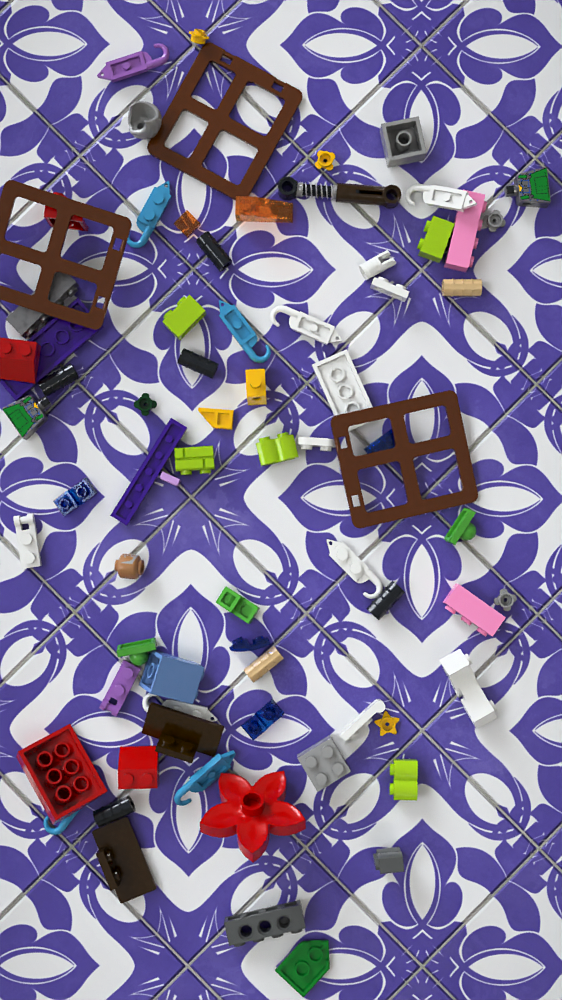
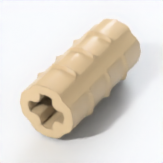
[442,278,482,297]
[244,646,284,683]

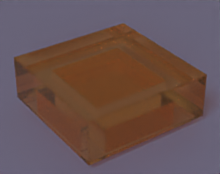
[174,210,201,238]

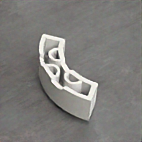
[440,649,497,729]

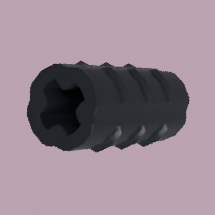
[196,231,232,272]
[177,348,219,379]
[38,363,80,397]
[366,581,405,620]
[93,795,136,827]

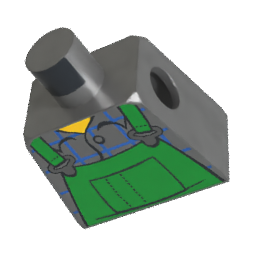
[504,167,551,208]
[2,395,52,440]

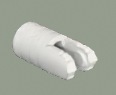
[359,250,397,280]

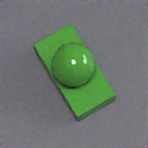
[444,508,476,545]
[116,638,157,666]

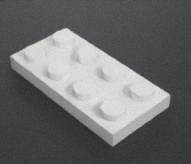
[312,349,373,432]

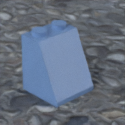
[139,650,204,704]

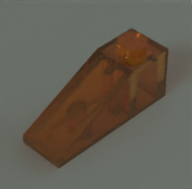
[235,196,293,223]

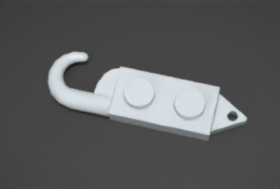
[405,184,477,212]
[270,305,342,345]
[326,539,383,599]
[142,693,218,722]

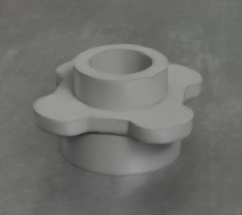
[483,210,506,232]
[494,588,517,611]

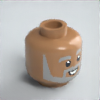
[115,554,144,579]

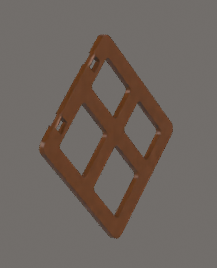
[147,43,302,203]
[0,180,132,330]
[330,390,478,528]

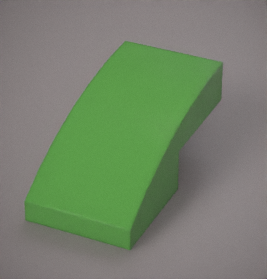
[216,586,260,624]

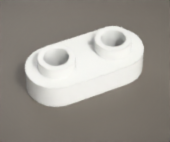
[297,437,336,451]

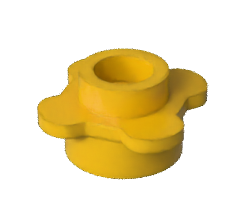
[189,29,209,44]
[315,150,335,171]

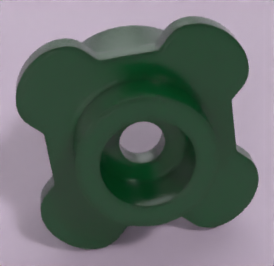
[134,393,157,416]

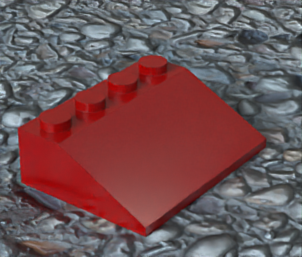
[16,724,108,825]

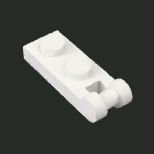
[14,513,42,569]
[339,699,385,741]

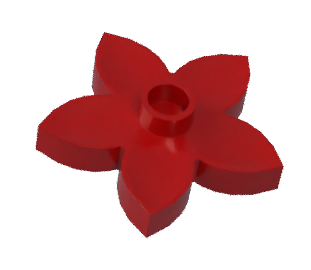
[200,771,306,863]

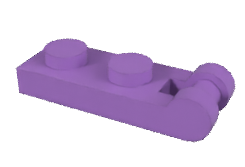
[99,659,141,717]

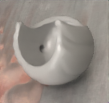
[128,101,162,140]

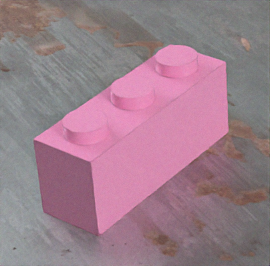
[443,584,506,637]

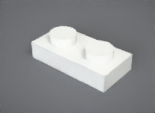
[370,277,410,302]

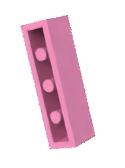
[444,190,487,272]

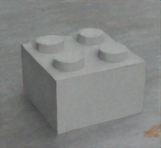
[379,116,427,168]
[297,735,351,792]

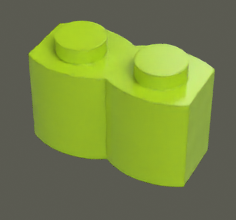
[256,432,299,467]
[389,759,418,801]

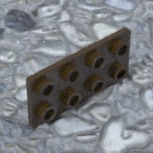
[142,702,224,763]
[92,816,156,903]

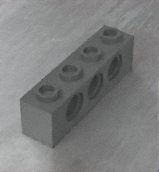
[224,900,306,947]

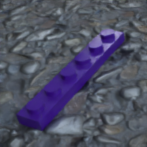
[110,418,188,526]

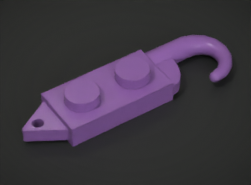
[97,43,170,83]

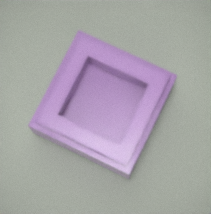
[160,471,181,487]

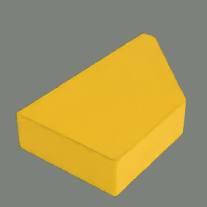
[198,408,234,430]

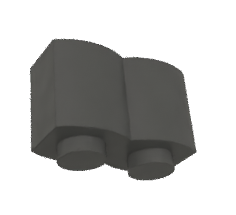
[373,847,404,874]

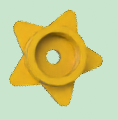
[374,711,399,736]

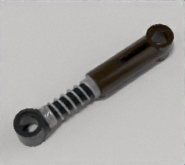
[278,176,402,209]

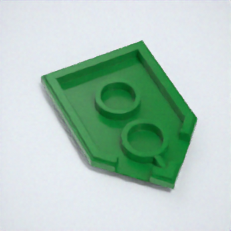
[275,940,330,998]

